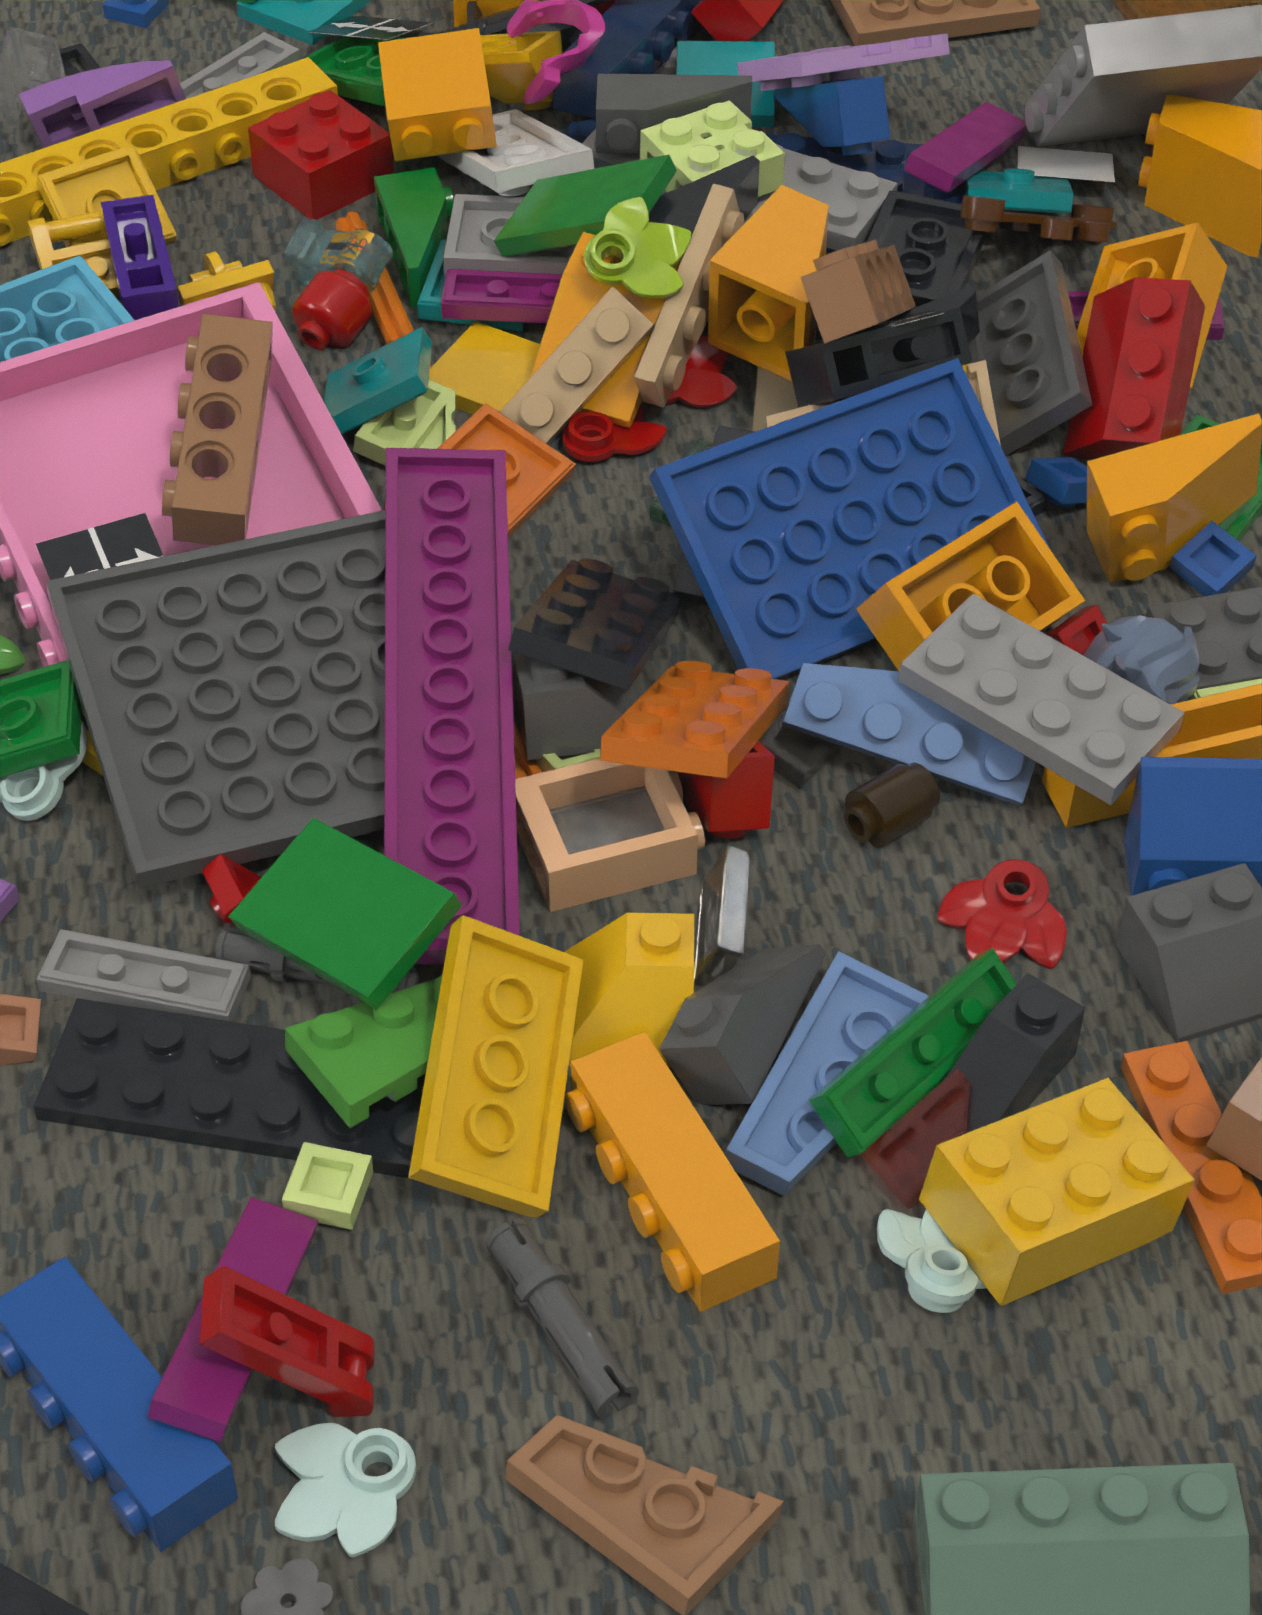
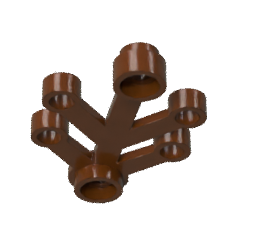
[960,196,1117,242]

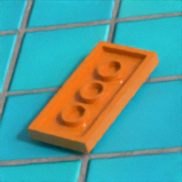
[600,661,790,779]

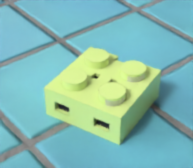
[640,100,785,197]

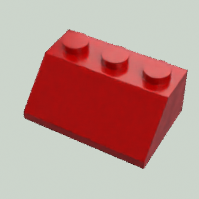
[1063,277,1205,460]

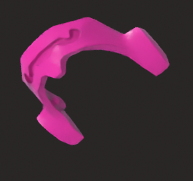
[507,0,605,104]

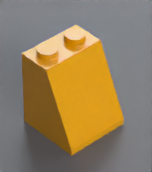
[378,28,497,161]
[1138,94,1262,257]
[708,185,829,382]

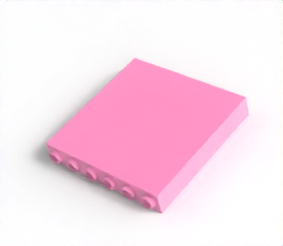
[0,282,382,667]

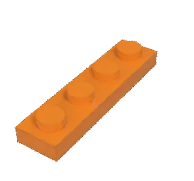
[1120,1041,1262,1294]

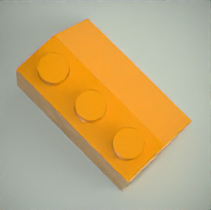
[1077,222,1228,389]

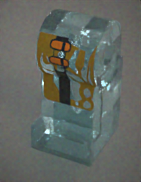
[282,218,393,292]

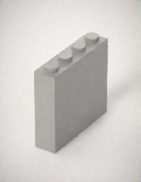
[1025,5,1262,147]

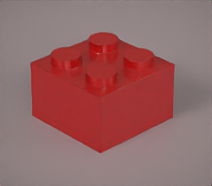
[248,90,394,222]

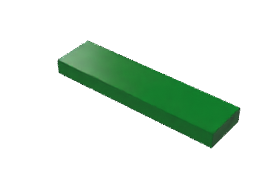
[808,948,1017,1158]

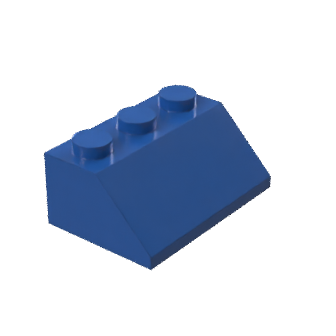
[1124,757,1262,896]

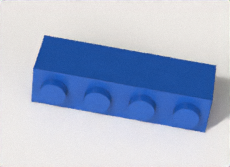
[0,1257,239,1552]

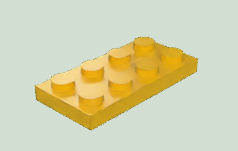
[408,915,584,1218]

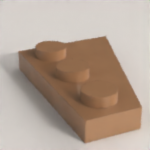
[505,1415,784,1615]

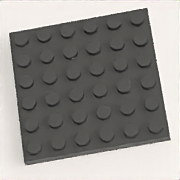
[46,510,385,889]

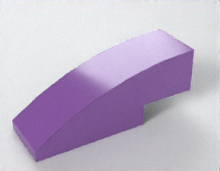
[19,60,186,148]

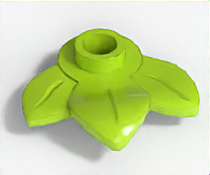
[584,197,692,298]

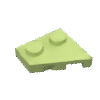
[353,380,456,466]

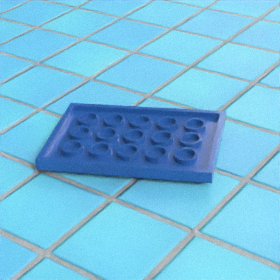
[649,358,1052,680]

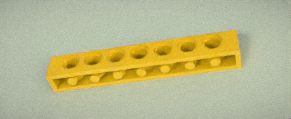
[0,57,338,246]

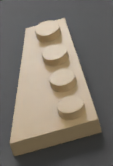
[634,184,744,408]

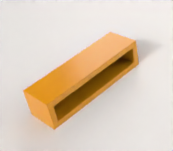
[1042,683,1262,828]
[565,1032,780,1312]

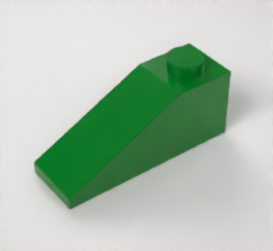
[374,167,454,308]

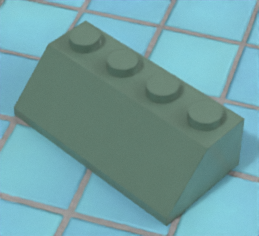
[913,1463,1250,1615]

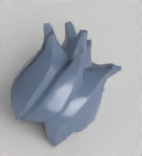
[1083,615,1200,705]

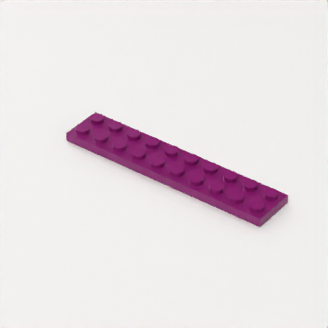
[384,448,520,965]

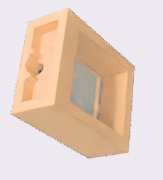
[515,758,705,912]

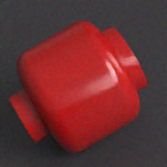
[292,269,372,351]

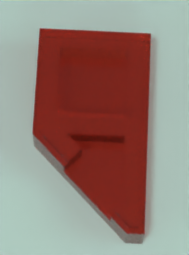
[860,1069,971,1210]

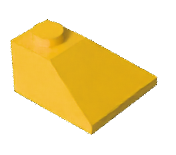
[480,31,563,110]
[564,913,694,1067]

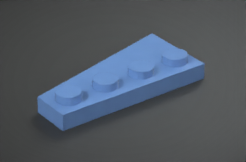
[782,663,1036,806]
[724,951,929,1196]

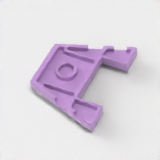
[737,33,950,91]

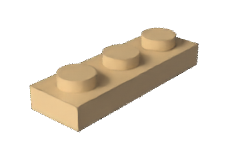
[500,286,655,445]

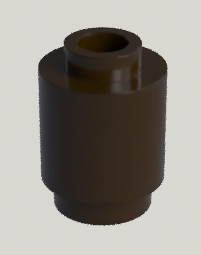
[844,762,940,848]

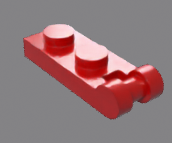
[199,1265,375,1417]

